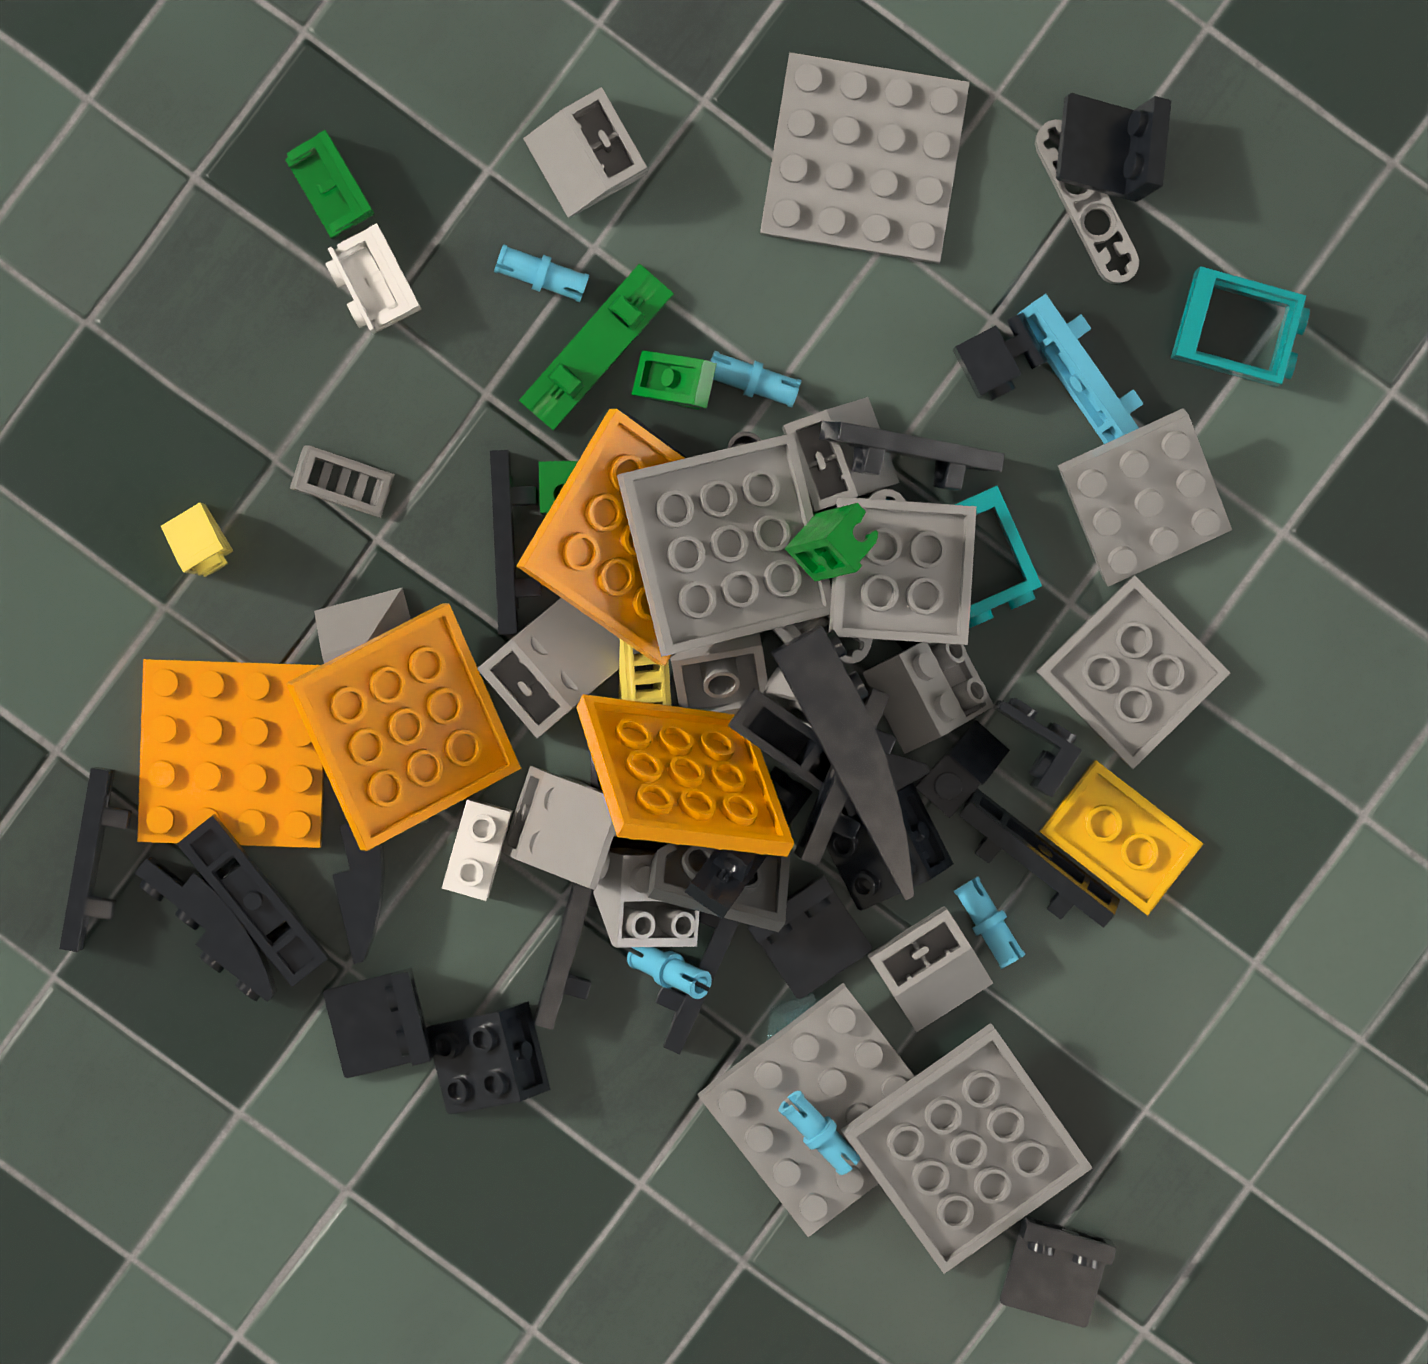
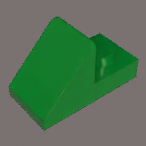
[632,350,717,410]

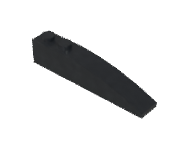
[770,625,914,900]

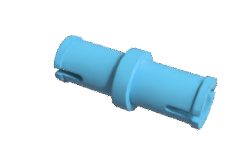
[494,244,589,302]
[710,351,801,408]
[954,876,1026,969]
[627,947,712,999]
[778,1091,861,1175]

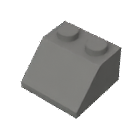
[670,632,768,714]

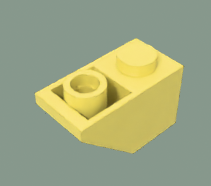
[161,502,233,577]

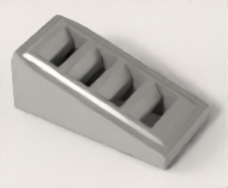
[290,445,395,518]

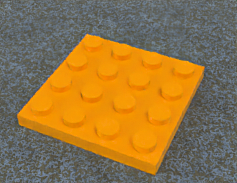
[517,409,685,666]
[286,603,521,851]
[137,659,324,848]
[576,694,794,857]

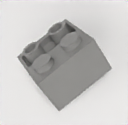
[523,87,648,219]
[782,397,899,514]
[863,642,994,754]
[593,848,700,948]
[868,906,993,1032]

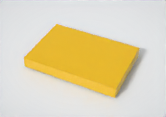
[1039,760,1203,916]

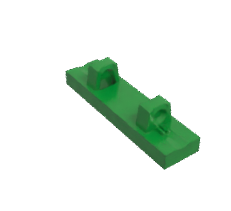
[519,263,674,431]

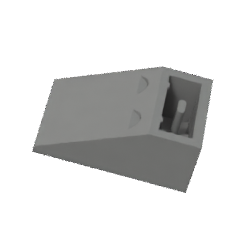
[477,598,638,739]
[501,766,617,890]

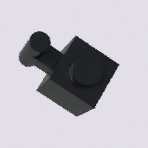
[953,312,1048,401]

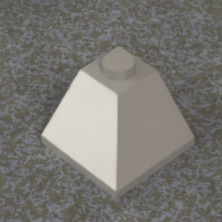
[314,587,411,663]

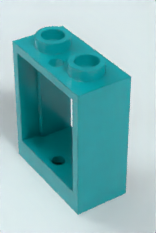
[1171,266,1310,387]
[955,485,1042,628]

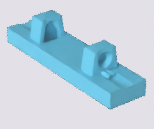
[1018,294,1143,444]

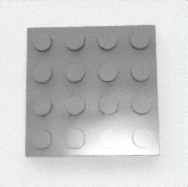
[760,52,970,264]
[617,433,832,657]
[698,983,915,1237]
[841,1023,1092,1274]

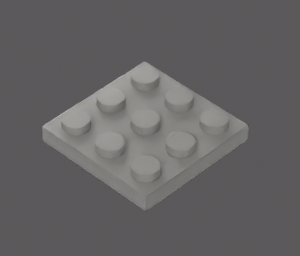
[1058,408,1232,587]
[829,497,977,645]
[1036,575,1231,769]

